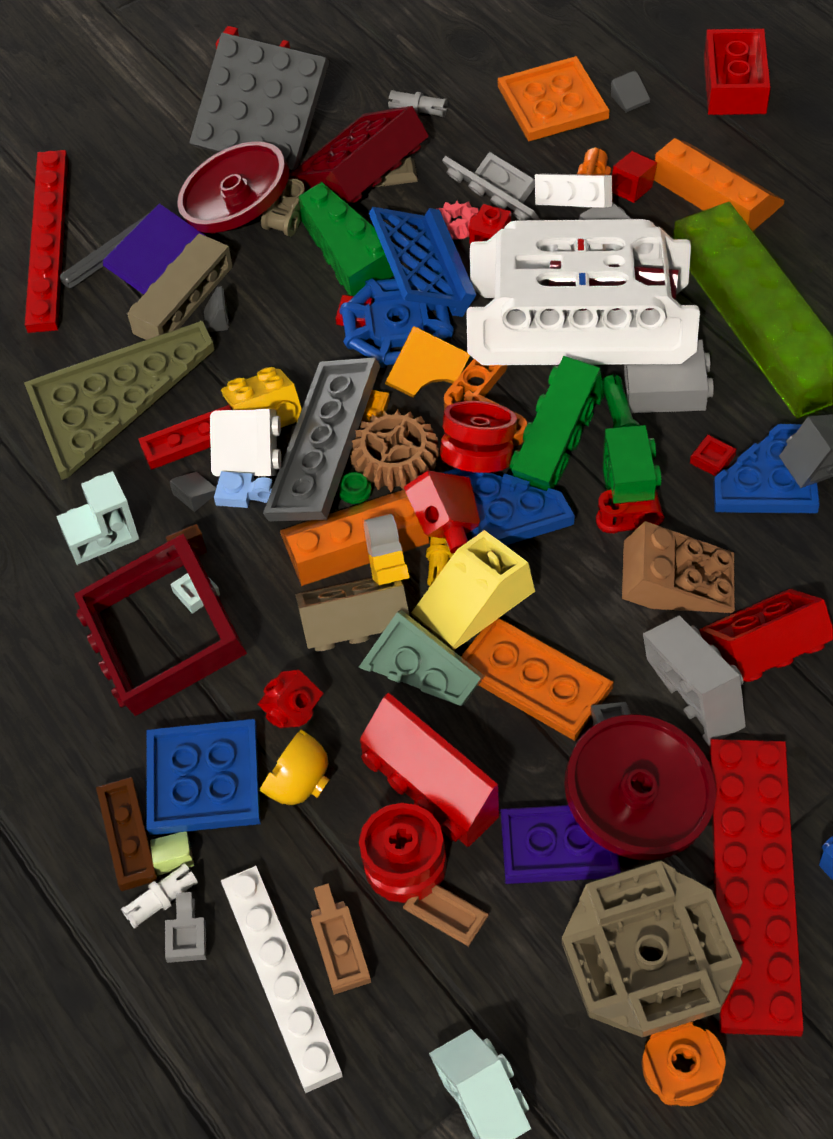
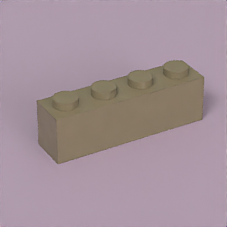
[127,233,233,340]

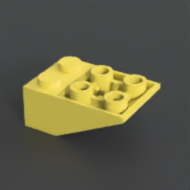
[411,530,535,650]

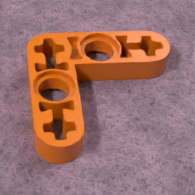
[444,359,527,446]

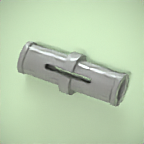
[388,90,448,117]

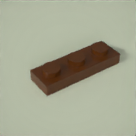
[96,777,158,892]

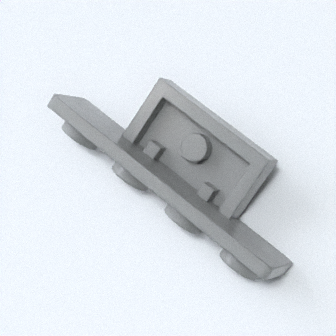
[442,152,541,221]

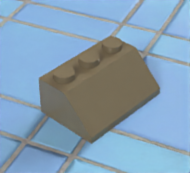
[295,578,409,651]

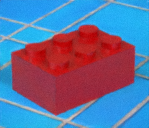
[704,29,770,115]

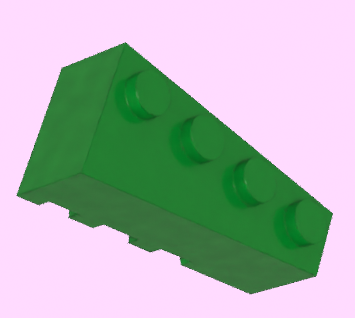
[510,356,604,491]

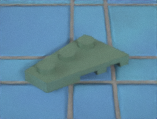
[358,610,485,706]

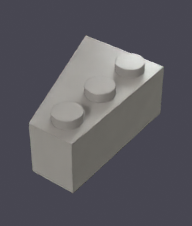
[643,615,746,746]

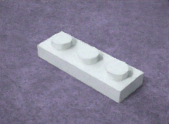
[535,173,612,208]

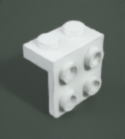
[210,409,281,476]

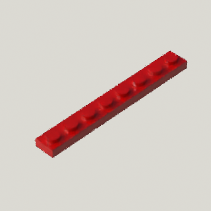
[25,150,68,333]

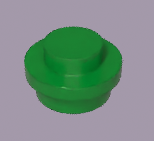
[338,472,372,504]

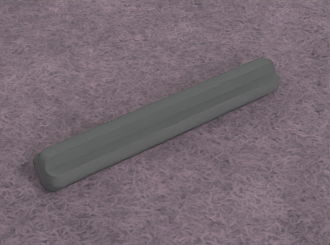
[60,213,149,289]

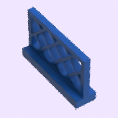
[369,207,476,317]

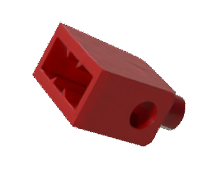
[404,470,480,554]

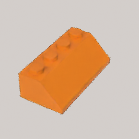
[654,138,785,237]
[280,490,429,586]

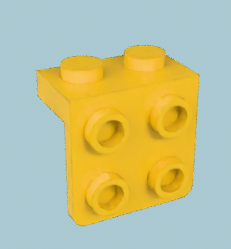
[221,367,302,428]

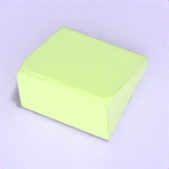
[150,831,194,876]

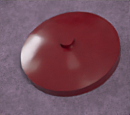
[177,141,289,233]
[564,714,716,860]

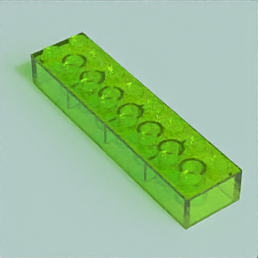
[673,201,833,419]

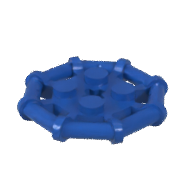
[339,278,454,368]

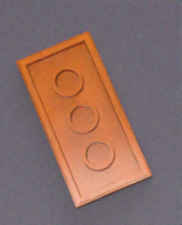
[461,618,614,741]

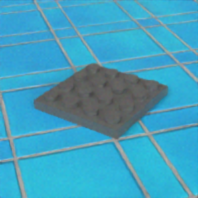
[189,33,329,172]

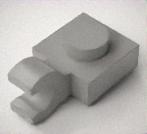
[165,892,206,963]

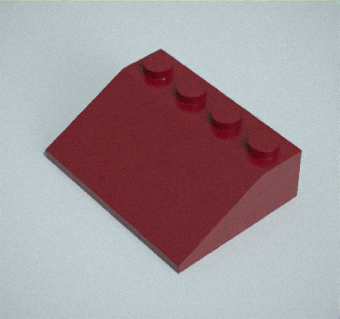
[289,106,429,205]

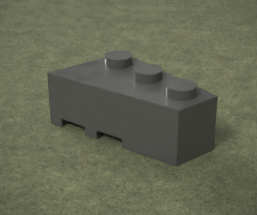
[779,414,833,488]

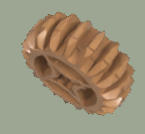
[350,409,439,492]

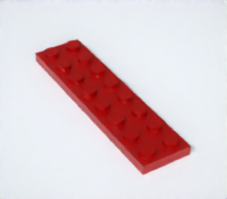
[709,739,803,1037]

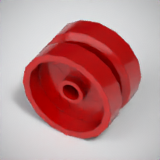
[440,401,517,473]
[359,803,447,903]

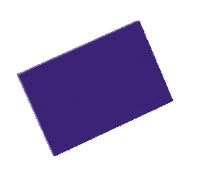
[103,203,206,295]
[500,805,621,884]

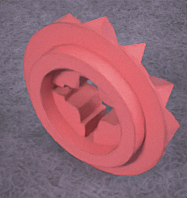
[436,200,478,239]

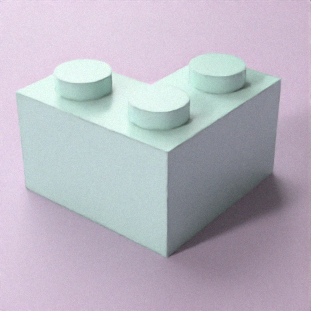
[56,471,139,565]
[429,1029,531,1139]

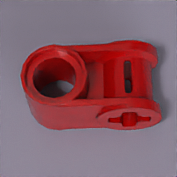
[596,489,664,534]

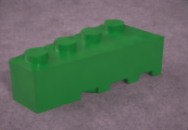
[298,182,394,296]

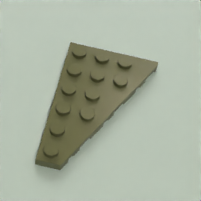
[24,321,214,480]

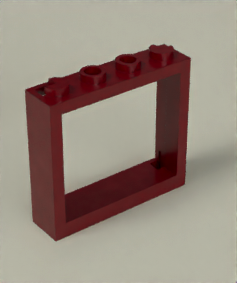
[74,533,247,716]

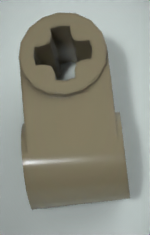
[261,179,305,237]

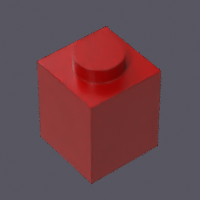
[612,151,657,203]

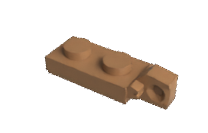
[311,883,371,995]

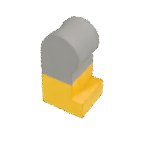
[364,514,409,585]

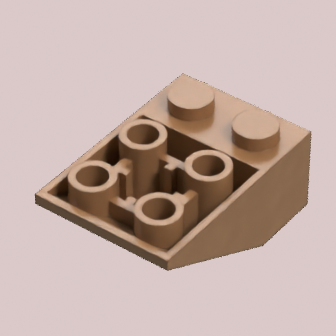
[622,521,735,613]

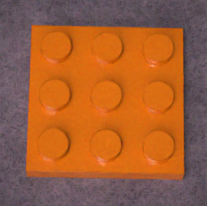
[498,56,609,142]

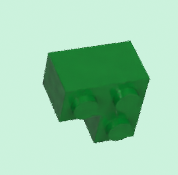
[602,425,661,504]

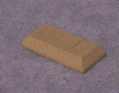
[403,885,489,947]

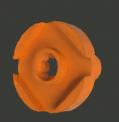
[642,1022,726,1106]

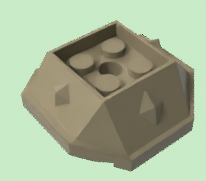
[562,861,743,1037]

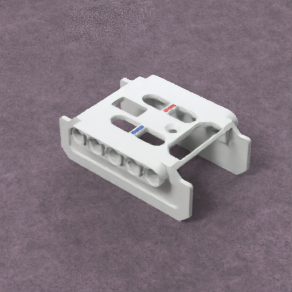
[467,219,700,365]

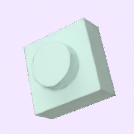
[170,573,220,613]

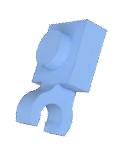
[214,471,272,508]

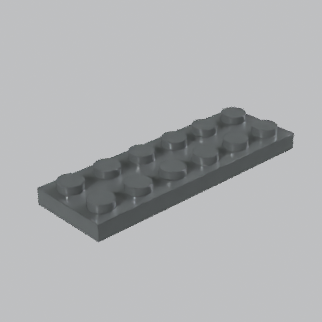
[263,357,380,521]

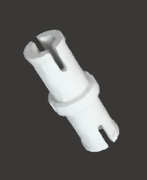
[121,863,198,929]

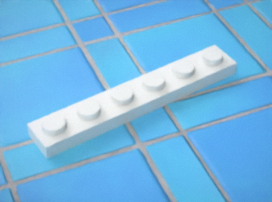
[221,866,343,1093]

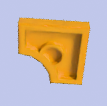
[385,326,470,398]

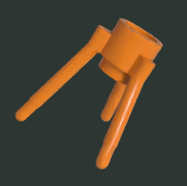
[577,147,613,202]

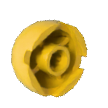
[259,729,330,805]

